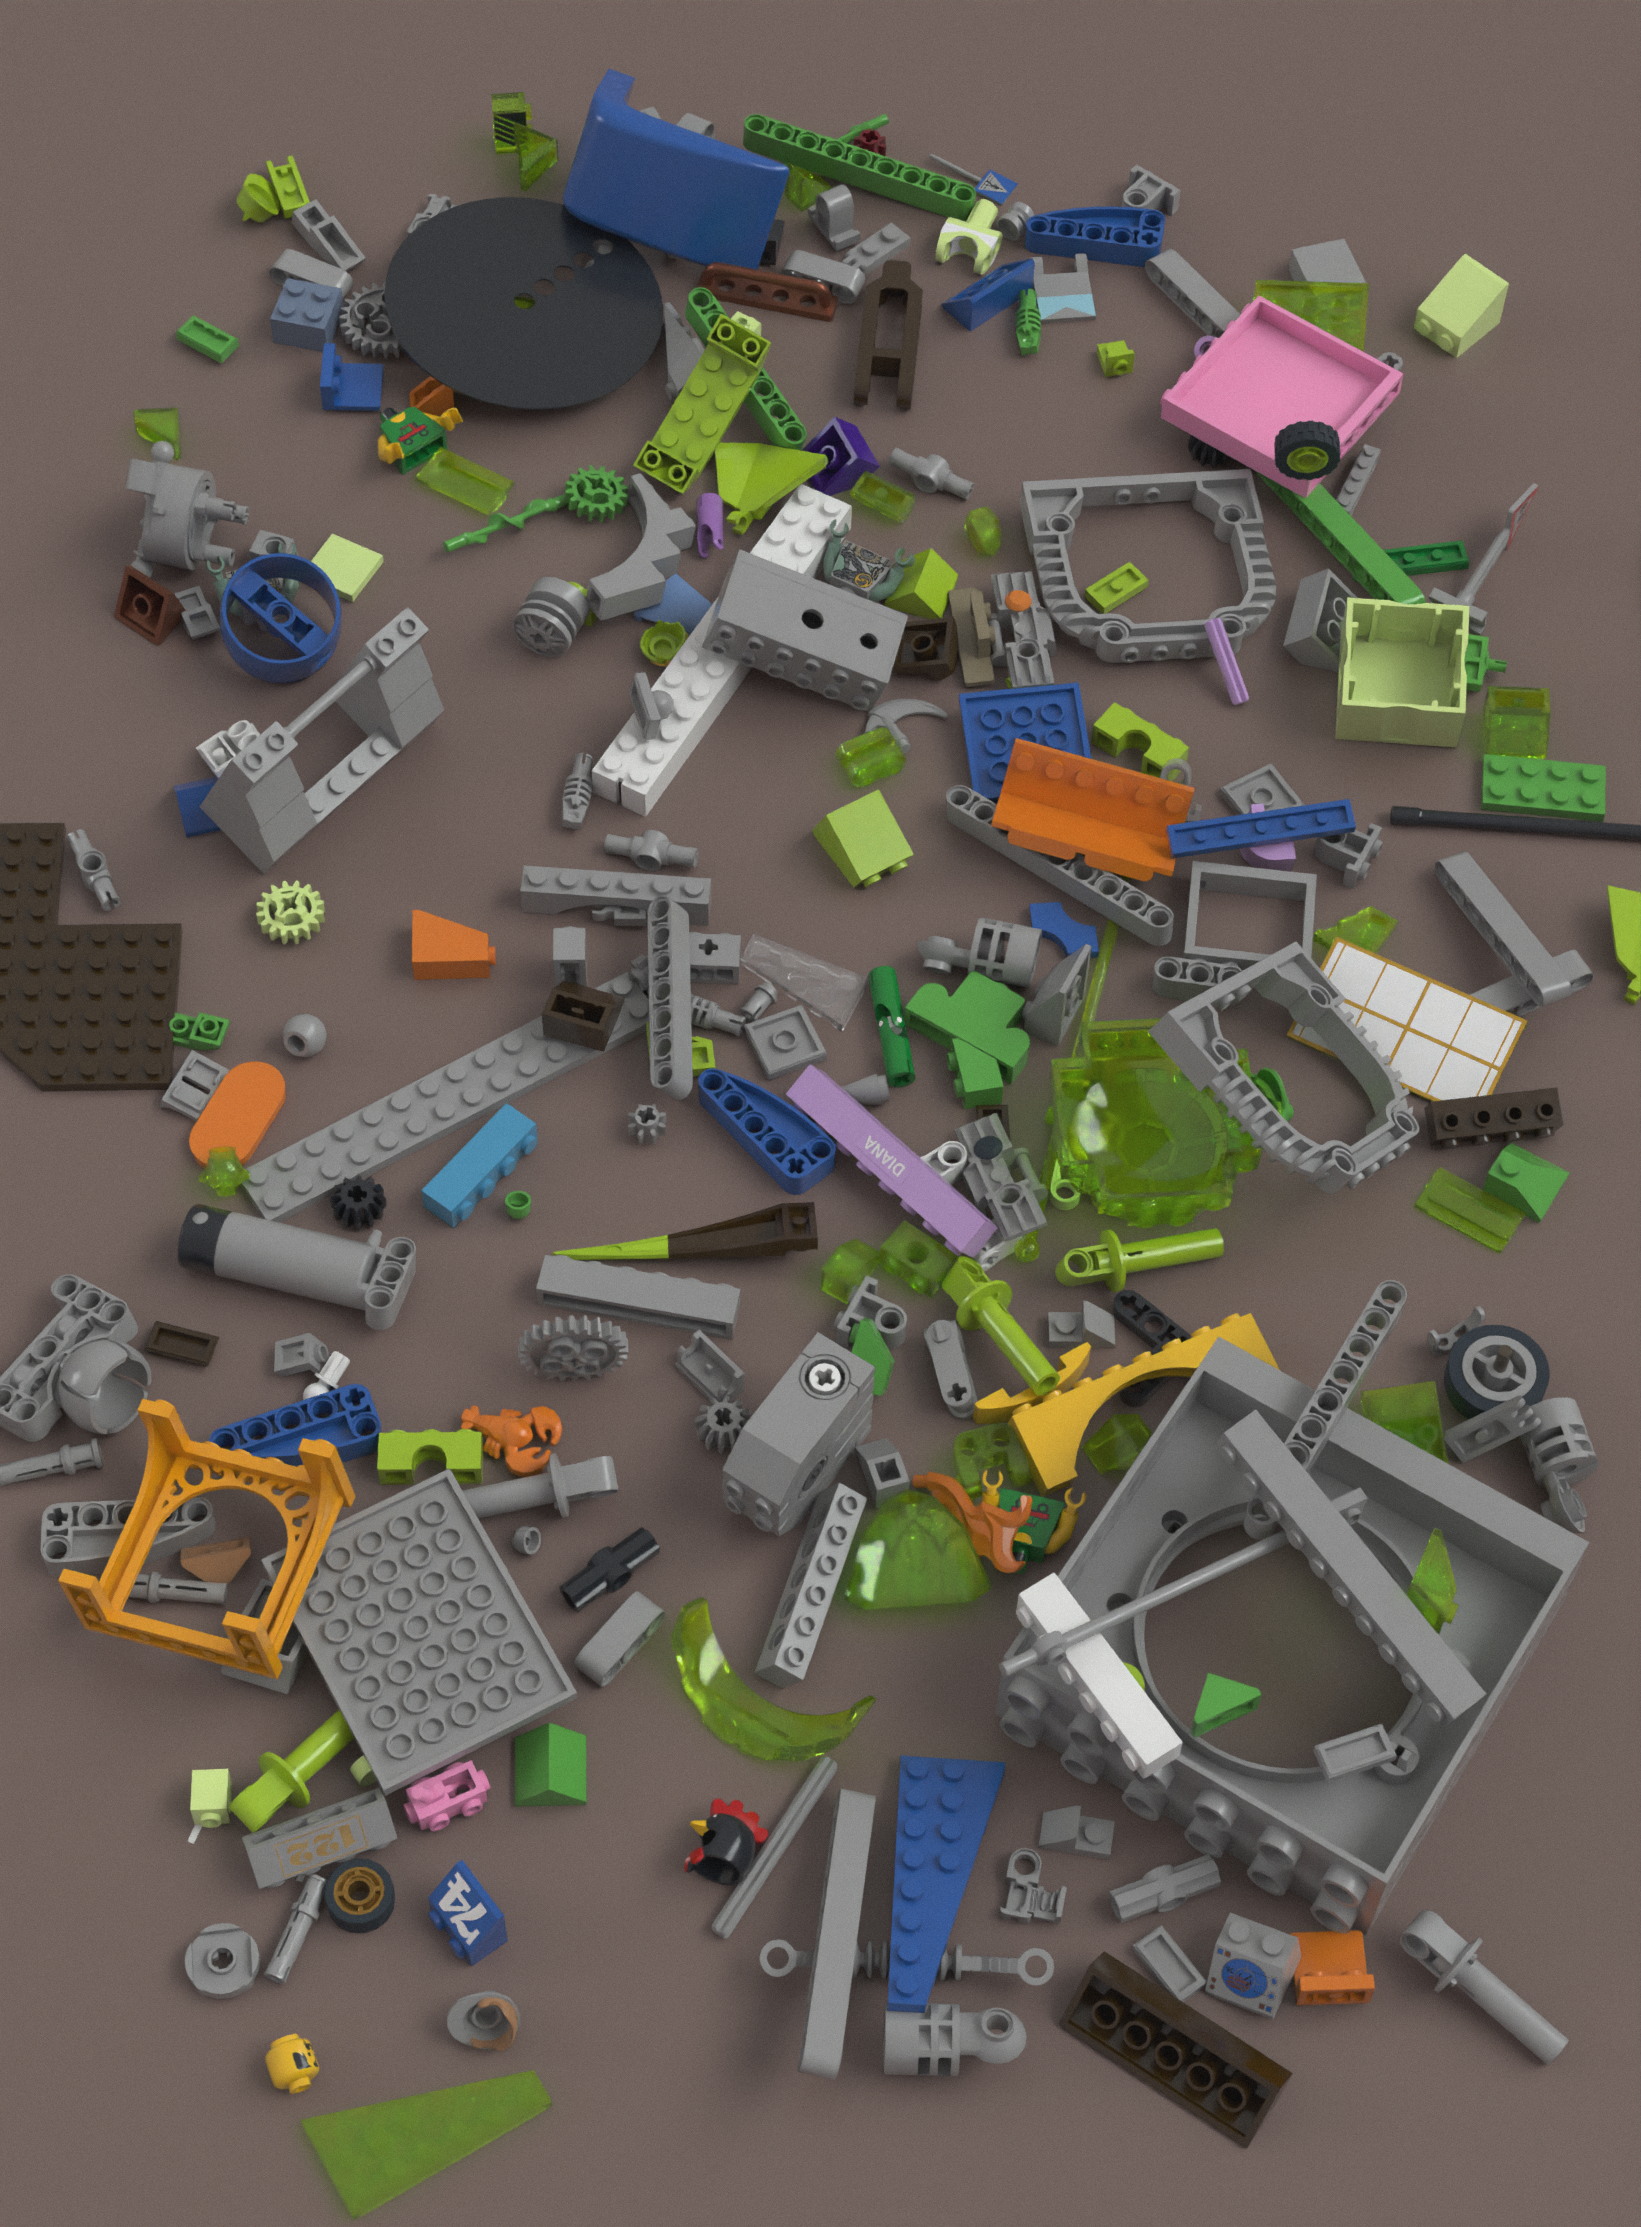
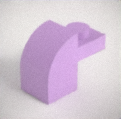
[1240,804,1296,871]

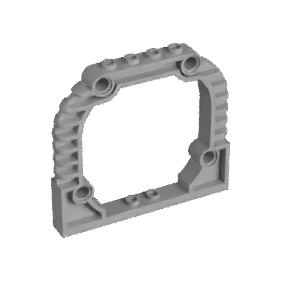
[1019,469,1276,663]
[1148,942,1419,1194]

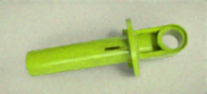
[1055,1228,1224,1292]
[942,1256,1060,1396]
[228,1710,354,1833]

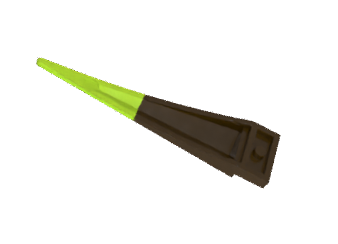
[553,1202,818,1260]

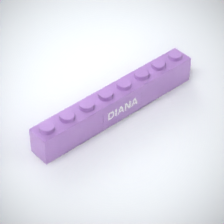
[786,1064,999,1258]

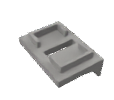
[159,1050,230,1122]

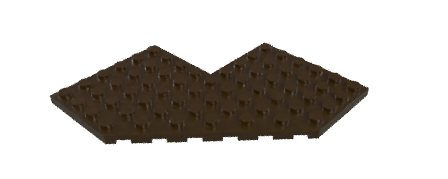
[0,823,183,1091]

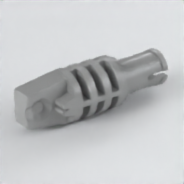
[561,753,594,830]
[691,994,746,1037]

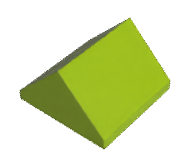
[884,548,958,619]

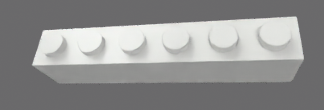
[1016,1572,1183,1779]

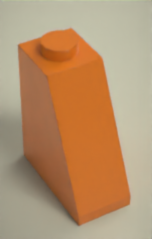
[412,910,496,980]

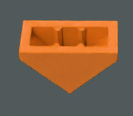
[409,376,455,416]

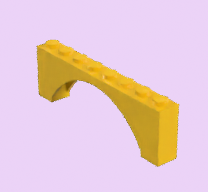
[1007,1313,1280,1497]

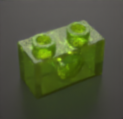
[880,1220,957,1298]

